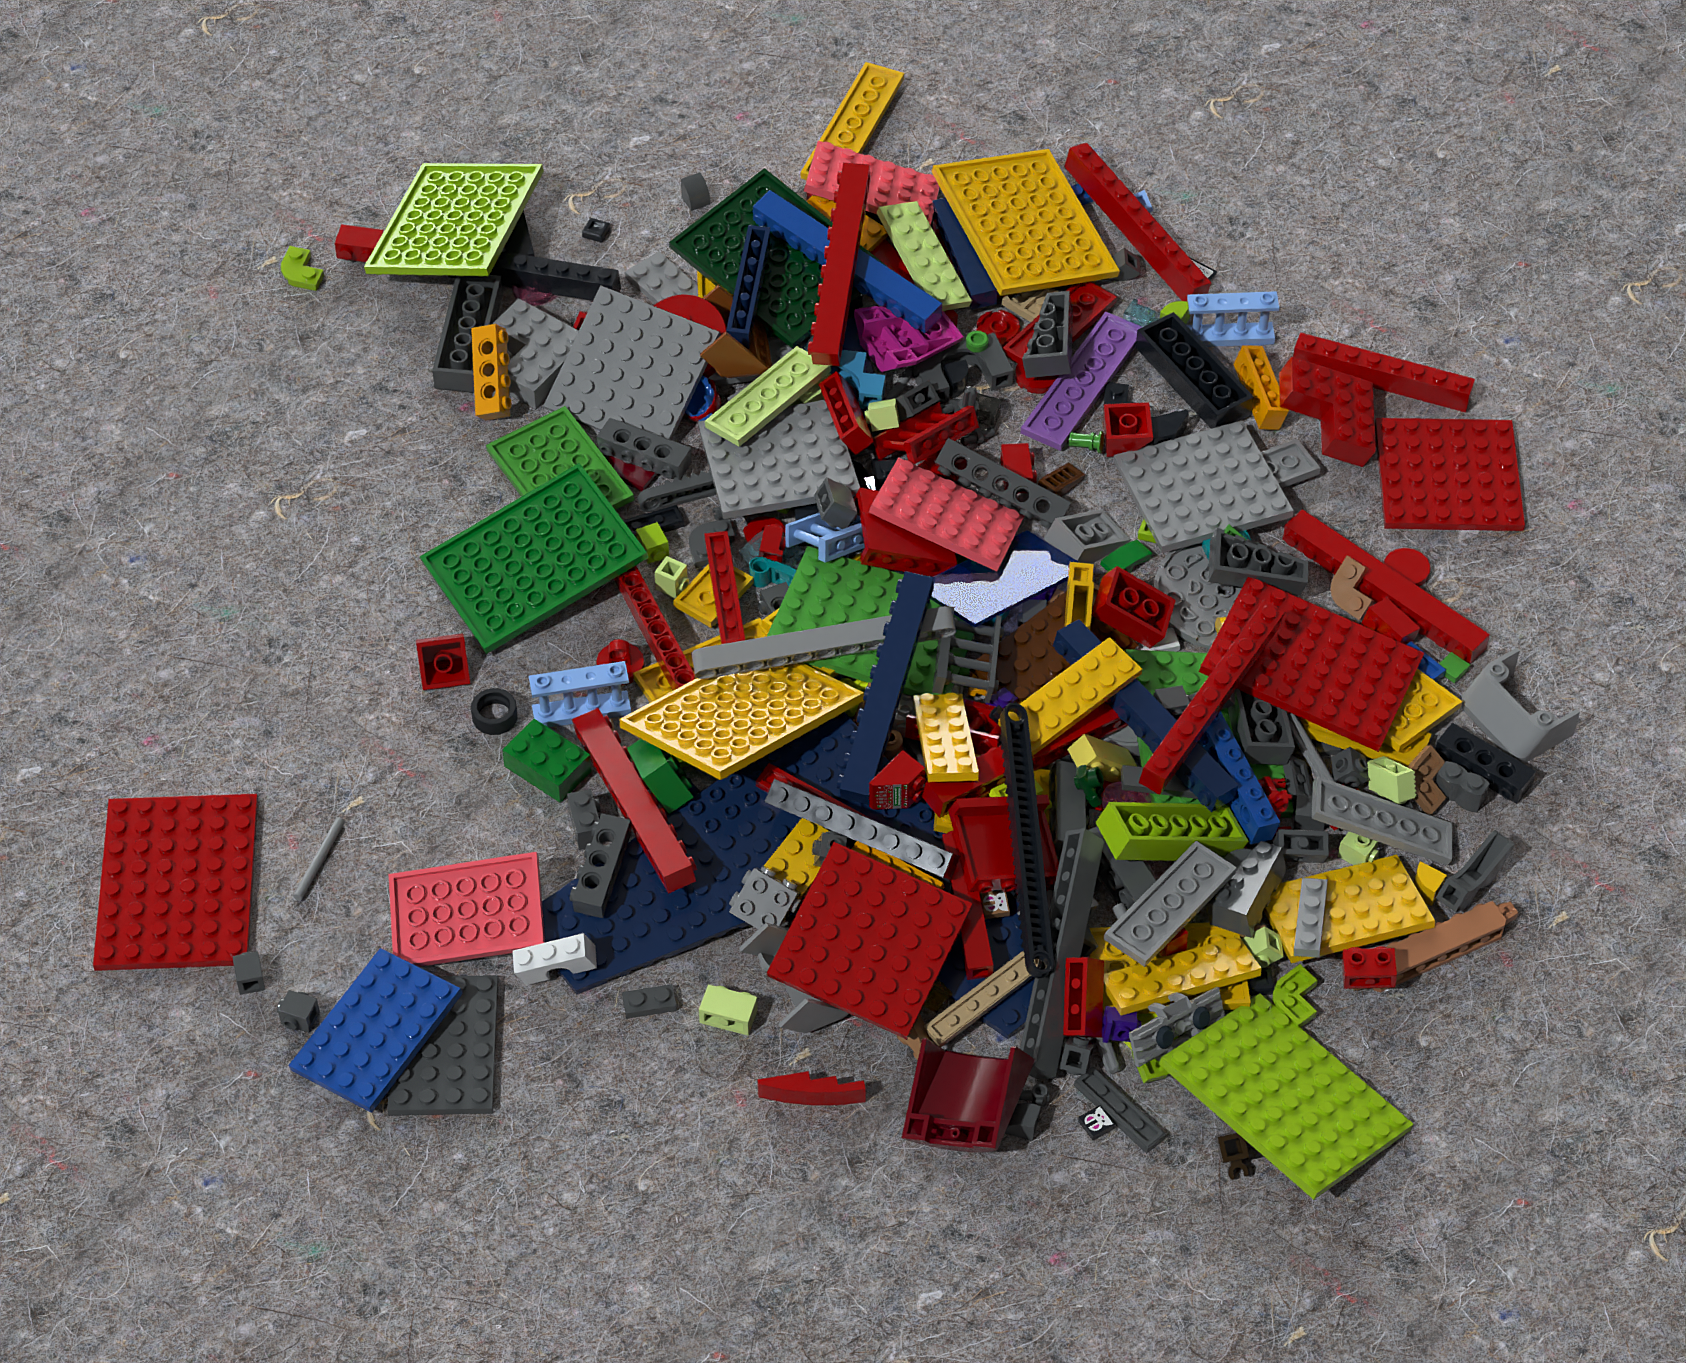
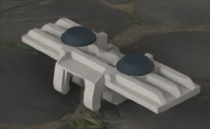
[1129,987,1225,1067]

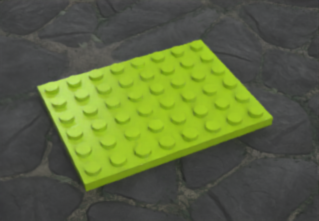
[364,163,544,277]
[1159,994,1414,1200]

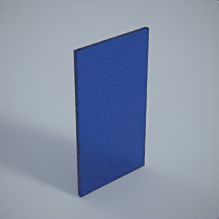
[931,530,1080,628]

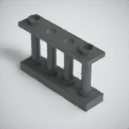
[932,606,1004,703]

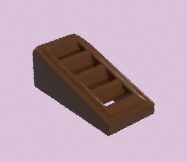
[1038,462,1086,497]

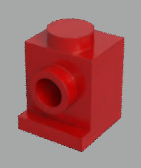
[759,524,786,563]

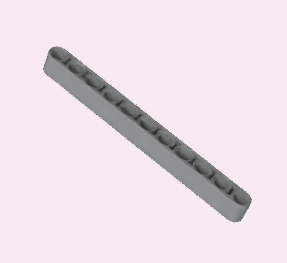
[691,606,956,679]

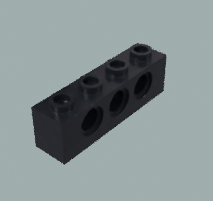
[1435,723,1536,804]

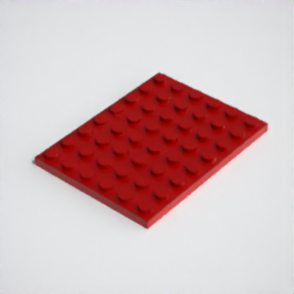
[1199,577,1424,752]
[93,794,258,971]

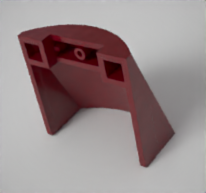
[901,1038,1035,1153]

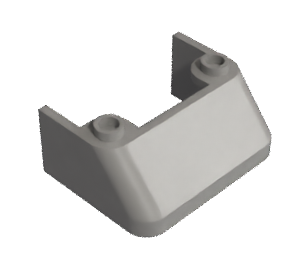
[1461,648,1580,764]
[739,922,849,1033]

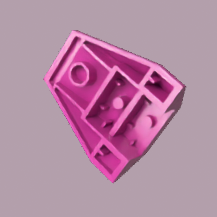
[854,306,964,372]

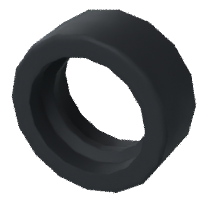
[471,688,518,735]

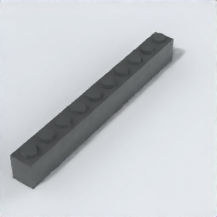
[1020,828,1105,1079]

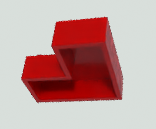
[1279,357,1376,467]

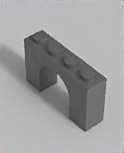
[910,333,1013,404]

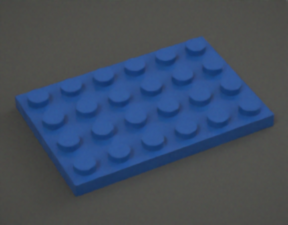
[288,948,463,1113]

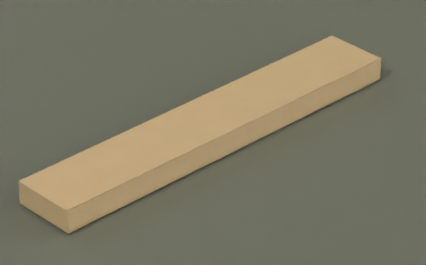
[924,951,1039,1047]

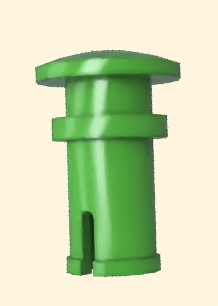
[1069,431,1105,454]

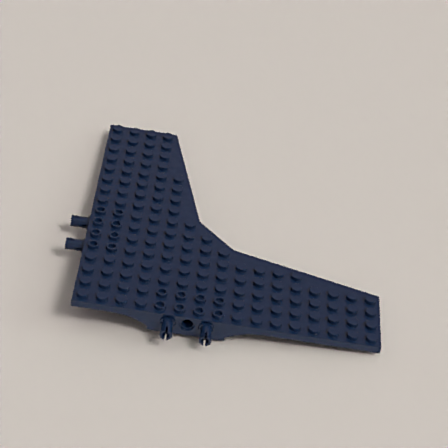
[542,712,1035,1039]

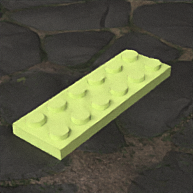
[877,201,972,311]
[705,346,831,447]

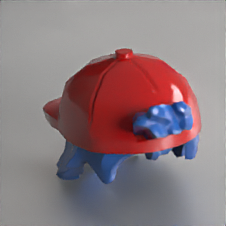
[685,375,721,422]

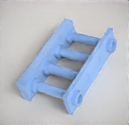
[1187,291,1279,347]
[785,513,865,562]
[529,661,631,728]

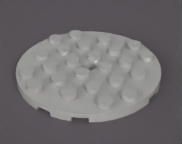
[1153,540,1295,649]

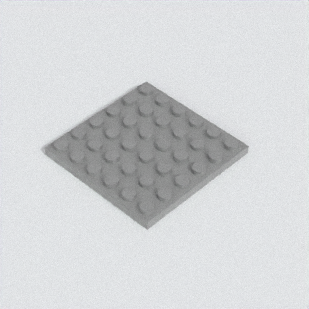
[543,285,721,440]
[698,400,860,519]
[1114,421,1294,553]

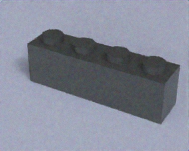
[1049,760,1089,856]

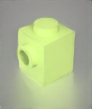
[865,399,900,431]
[655,556,689,598]
[1338,832,1379,865]
[1241,926,1284,969]

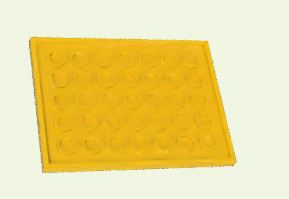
[931,149,1120,296]
[619,662,864,780]

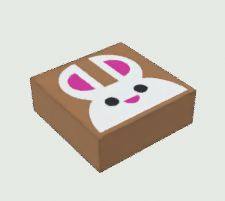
[980,890,1010,919]

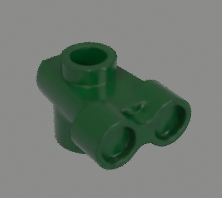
[1074,765,1104,807]

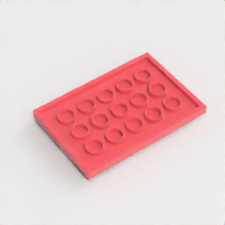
[804,141,940,225]
[869,457,1024,572]
[388,852,545,967]

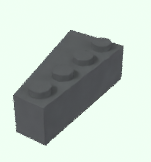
[1022,291,1073,378]
[1208,528,1308,596]
[1206,841,1287,938]

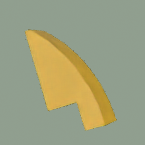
[1065,562,1094,630]

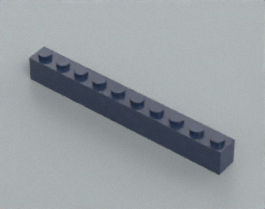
[837,571,934,805]
[1053,619,1239,813]

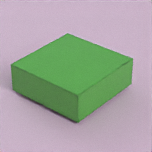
[1439,652,1470,684]

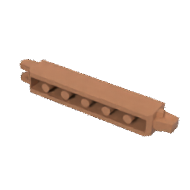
[1354,901,1518,992]

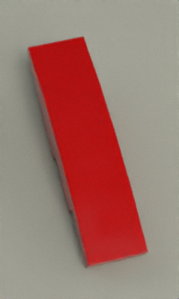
[757,1071,866,1106]

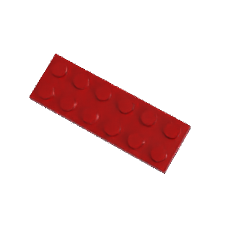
[1002,282,1117,366]

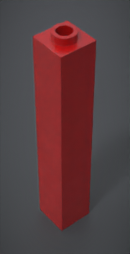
[942,831,994,980]

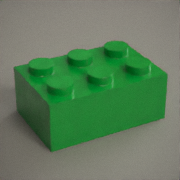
[502,719,592,803]
[627,739,693,814]

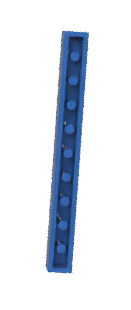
[753,190,942,333]

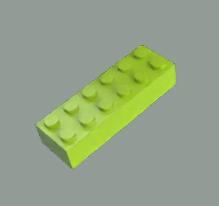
[1095,802,1248,861]

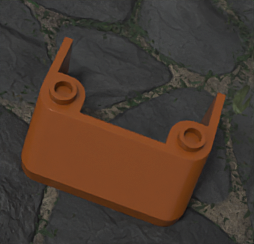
[700,285,772,378]

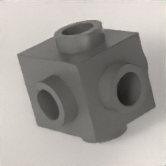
[1331,747,1369,789]
[812,831,850,867]

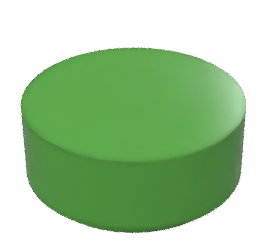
[966,331,989,353]

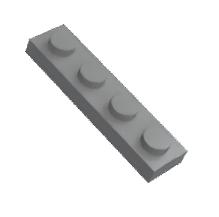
[1294,878,1328,958]

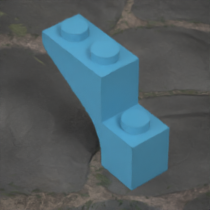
[830,350,885,409]

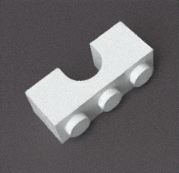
[513,933,597,985]

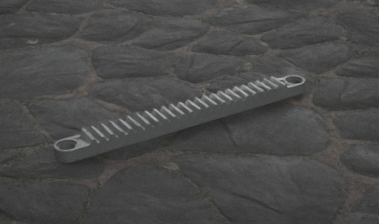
[637,427,888,512]

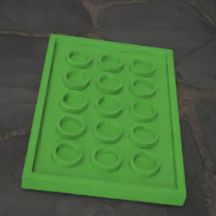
[486,406,635,510]

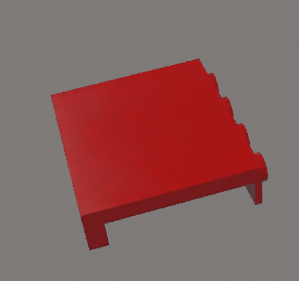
[854,488,957,579]
[948,794,1059,893]

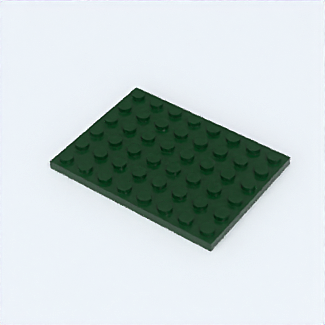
[669,168,888,349]

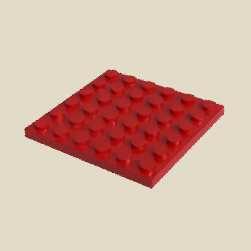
[1375,418,1525,531]
[767,842,973,1040]

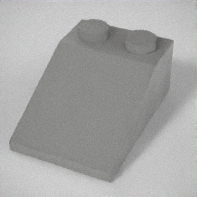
[1044,509,1130,567]

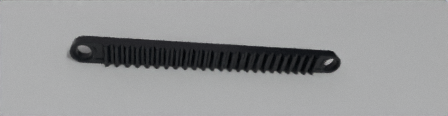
[1000,703,1054,979]

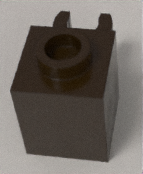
[1215,1131,1249,1180]

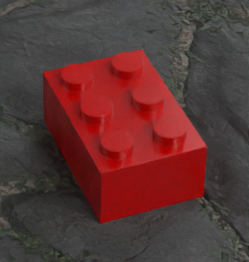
[1091,566,1176,649]

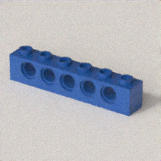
[1198,711,1280,844]

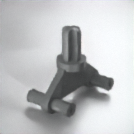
[941,386,995,446]

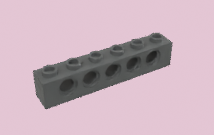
[935,438,1071,529]

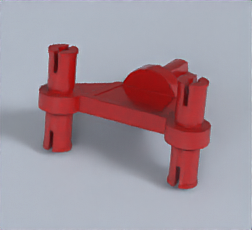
[1258,776,1292,840]

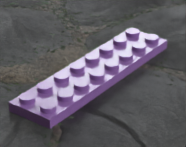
[1020,311,1142,451]

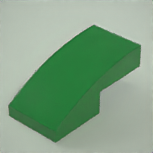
[1100,539,1153,573]

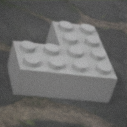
[493,298,579,409]

